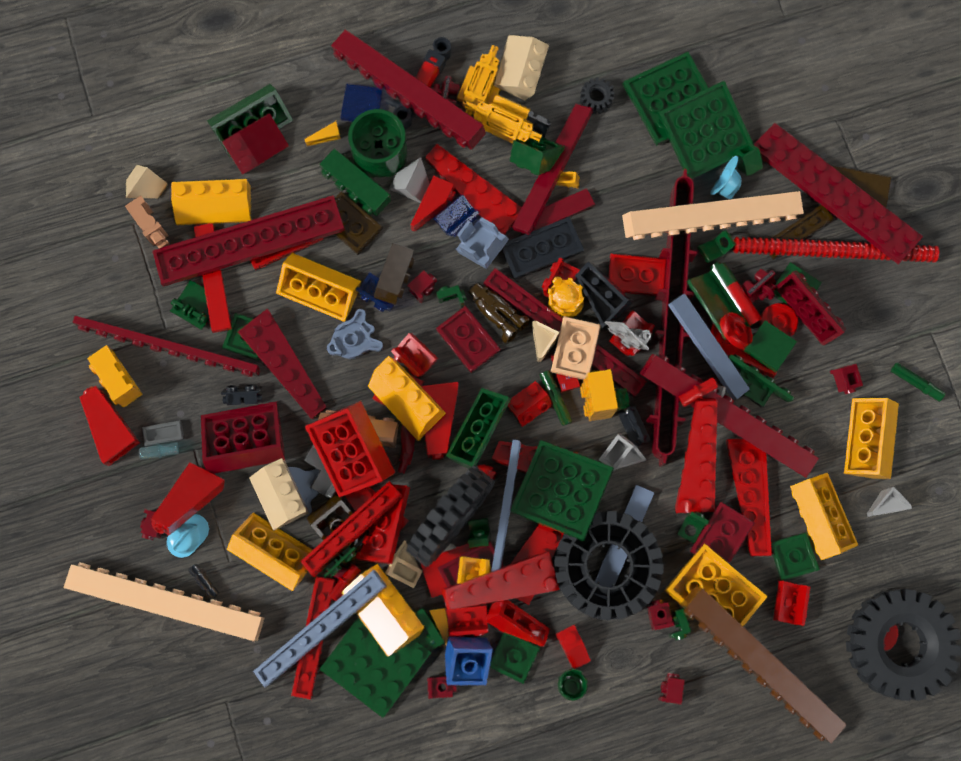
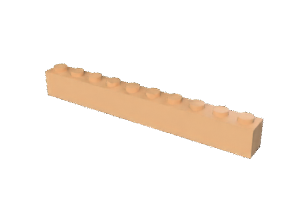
[622,191,804,240]
[64,562,264,641]

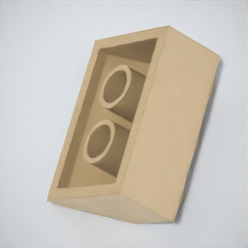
[493,35,549,100]
[250,458,309,531]

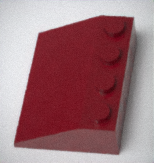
[776,270,846,346]
[201,401,285,474]

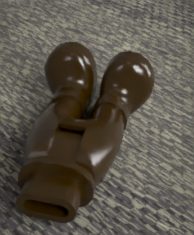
[468,282,531,344]

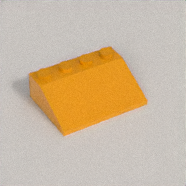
[664,544,767,626]

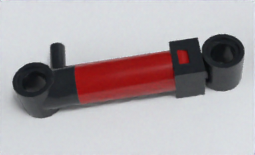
[385,37,451,129]

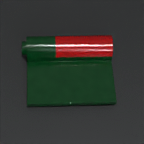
[687,261,762,339]

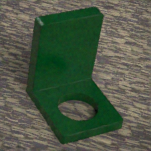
[697,230,736,263]
[677,511,709,544]

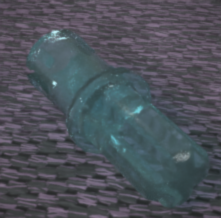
[139,442,179,459]

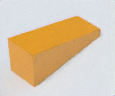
[305,121,340,146]
[556,172,580,188]
[429,608,449,646]

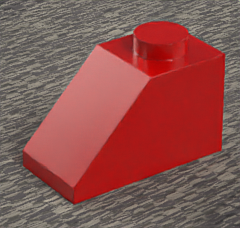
[555,625,591,669]

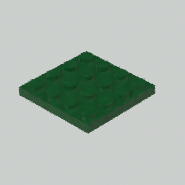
[623,52,708,146]
[657,81,753,179]
[510,440,614,541]
[320,617,431,718]

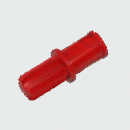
[678,378,718,407]
[329,564,361,601]

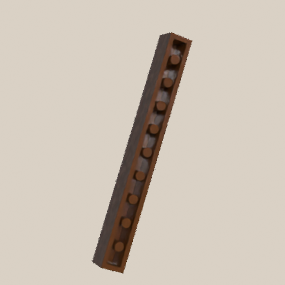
[680,586,846,744]

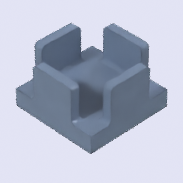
[456,217,508,269]

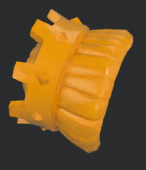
[548,277,584,318]

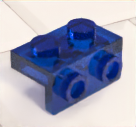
[433,195,479,237]
[356,272,399,312]

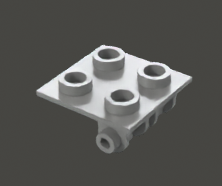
[605,321,651,350]

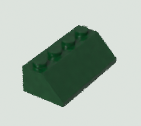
[207,84,293,157]
[446,388,511,469]

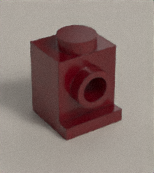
[407,271,437,303]
[830,363,863,394]
[140,509,162,541]
[647,599,674,630]
[659,673,684,705]
[427,676,457,699]

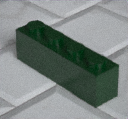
[319,148,391,217]

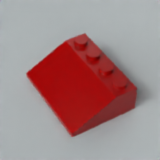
[305,401,395,497]

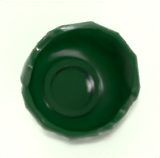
[557,668,588,701]

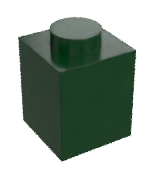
[734,143,763,176]

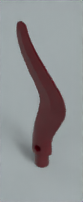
[397,425,415,474]

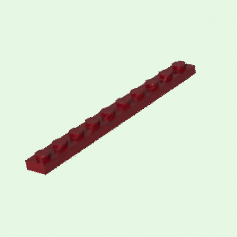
[483,268,647,398]
[72,316,261,377]

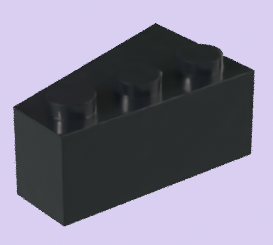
[575,261,633,329]

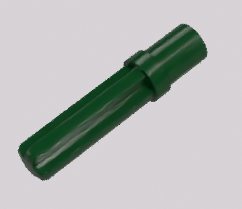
[891,363,946,402]
[540,370,572,426]

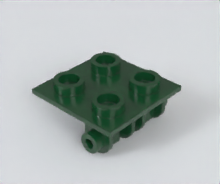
[170,280,210,330]
[322,543,357,577]

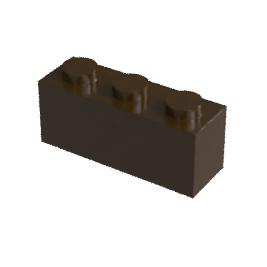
[374,243,415,305]

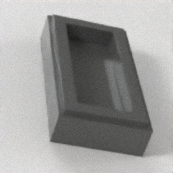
[142,420,184,447]

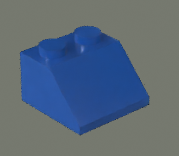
[445,637,493,685]

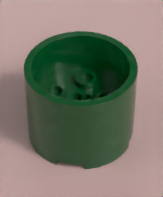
[348,109,407,178]

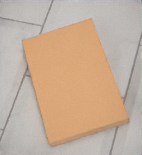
[551,316,601,380]

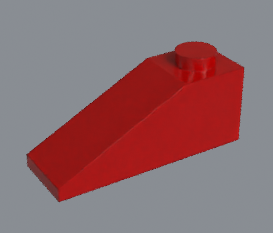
[411,176,456,232]
[485,600,550,647]

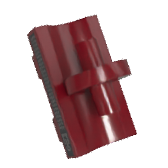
[431,76,460,106]
[742,269,776,303]

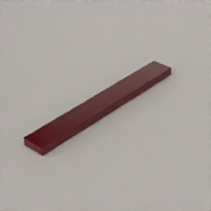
[512,104,593,235]

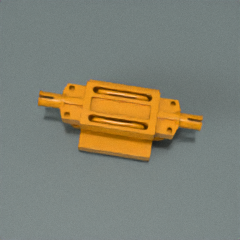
[457,45,501,116]
[464,94,542,143]

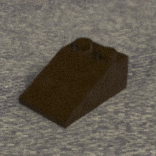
[306,493,369,567]

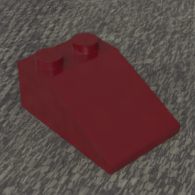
[222,113,289,175]

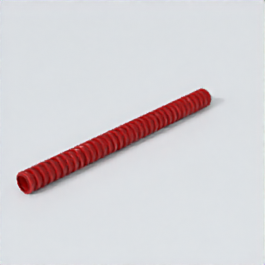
[733,237,940,263]

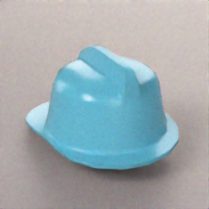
[711,156,742,199]
[167,514,209,558]

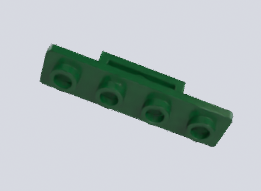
[728,354,795,407]

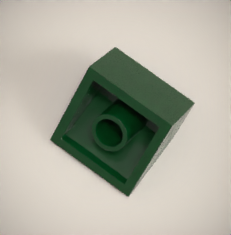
[510,137,565,175]

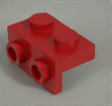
[542,258,580,297]
[610,311,655,356]
[391,333,438,377]
[507,381,552,427]
[773,581,810,626]
[446,603,489,637]

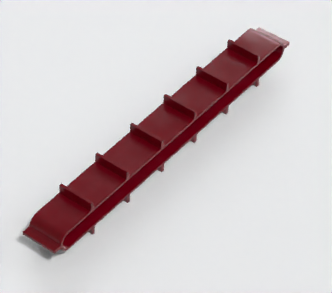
[646,169,697,467]

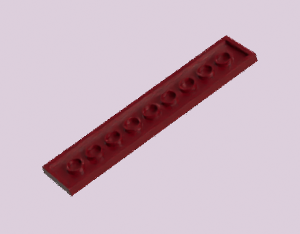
[754,123,923,265]
[152,195,345,287]

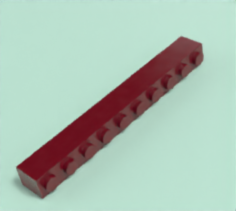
[331,29,486,150]
[640,353,819,478]

